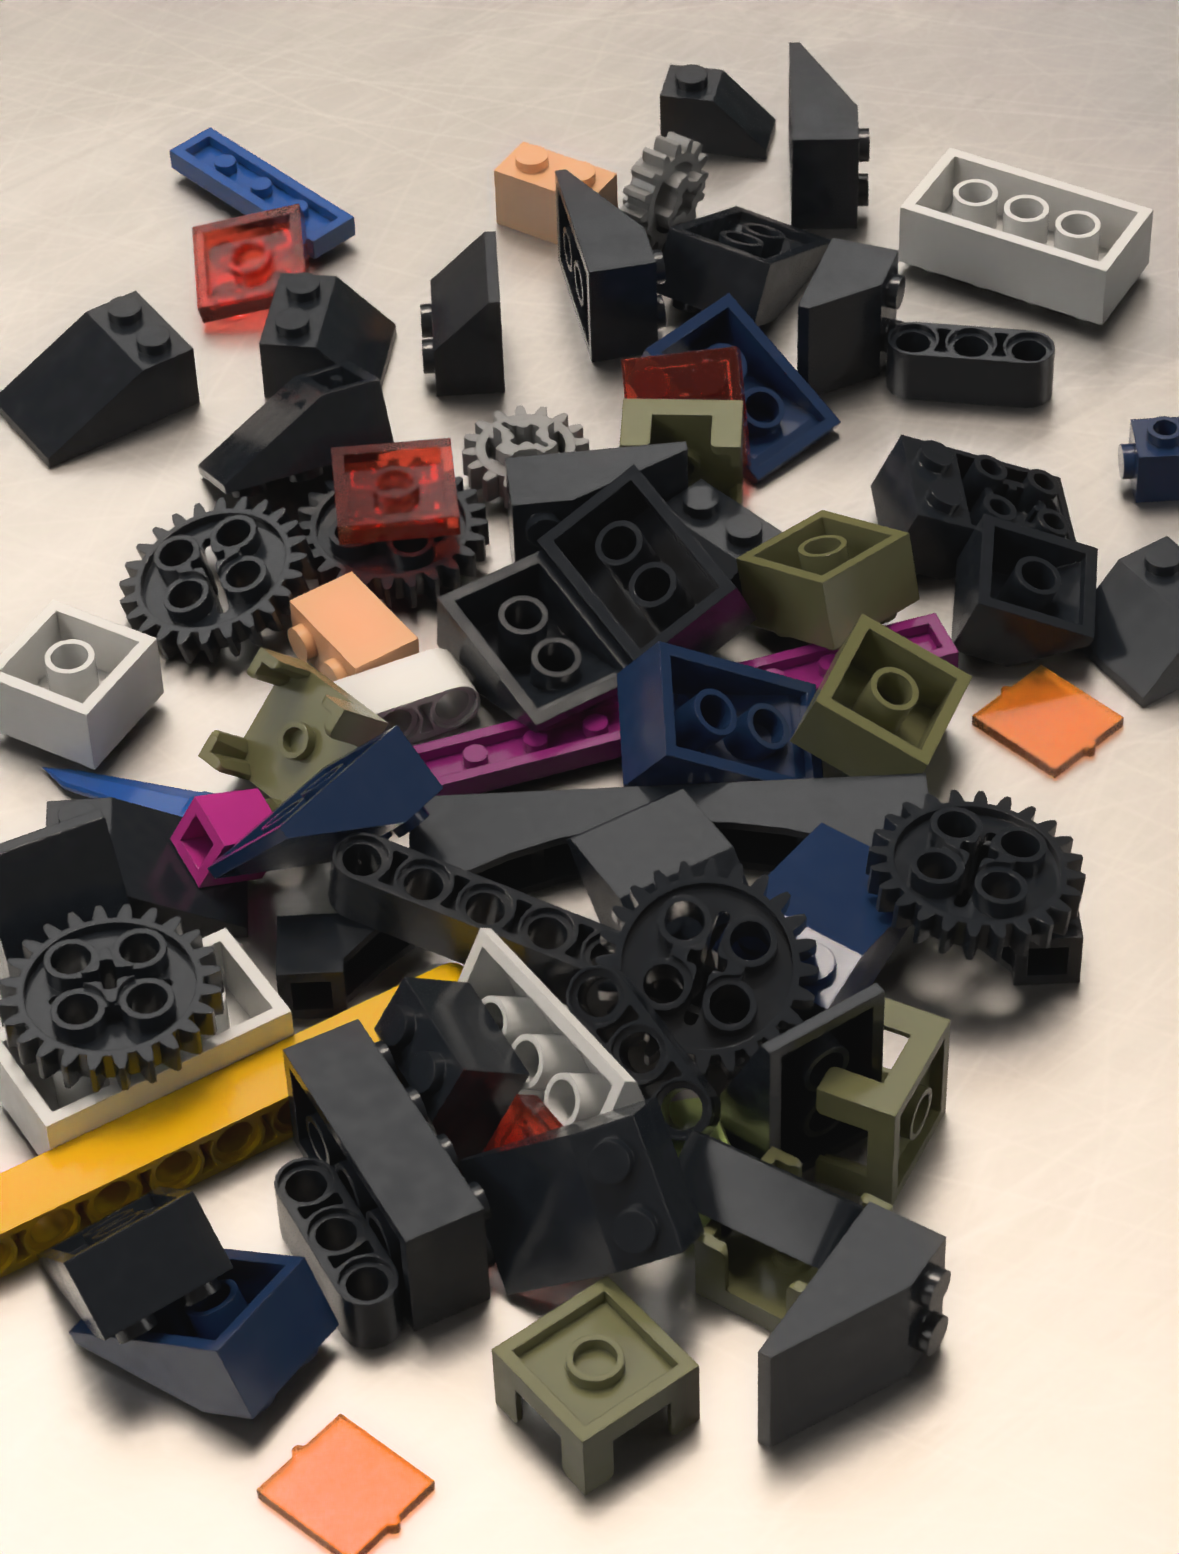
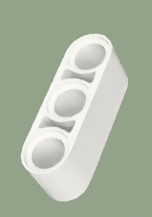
[333,648,481,744]

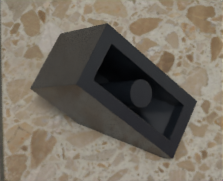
[660,64,776,159]

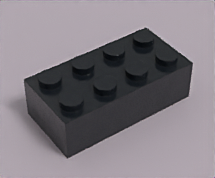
[283,1019,495,1332]

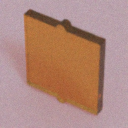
[972,665,1124,778]
[256,1413,435,1554]

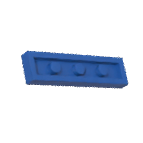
[169,127,356,259]

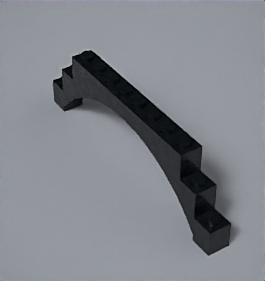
[276,773,1083,1019]

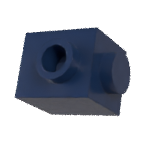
[1118,416,1179,503]

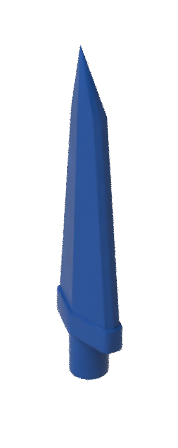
[42,767,215,817]

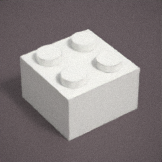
[0,599,164,770]

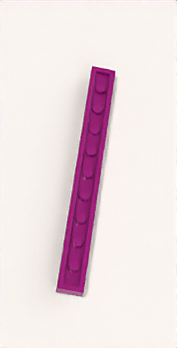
[413,613,959,796]

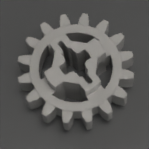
[620,131,709,250]
[462,406,589,508]

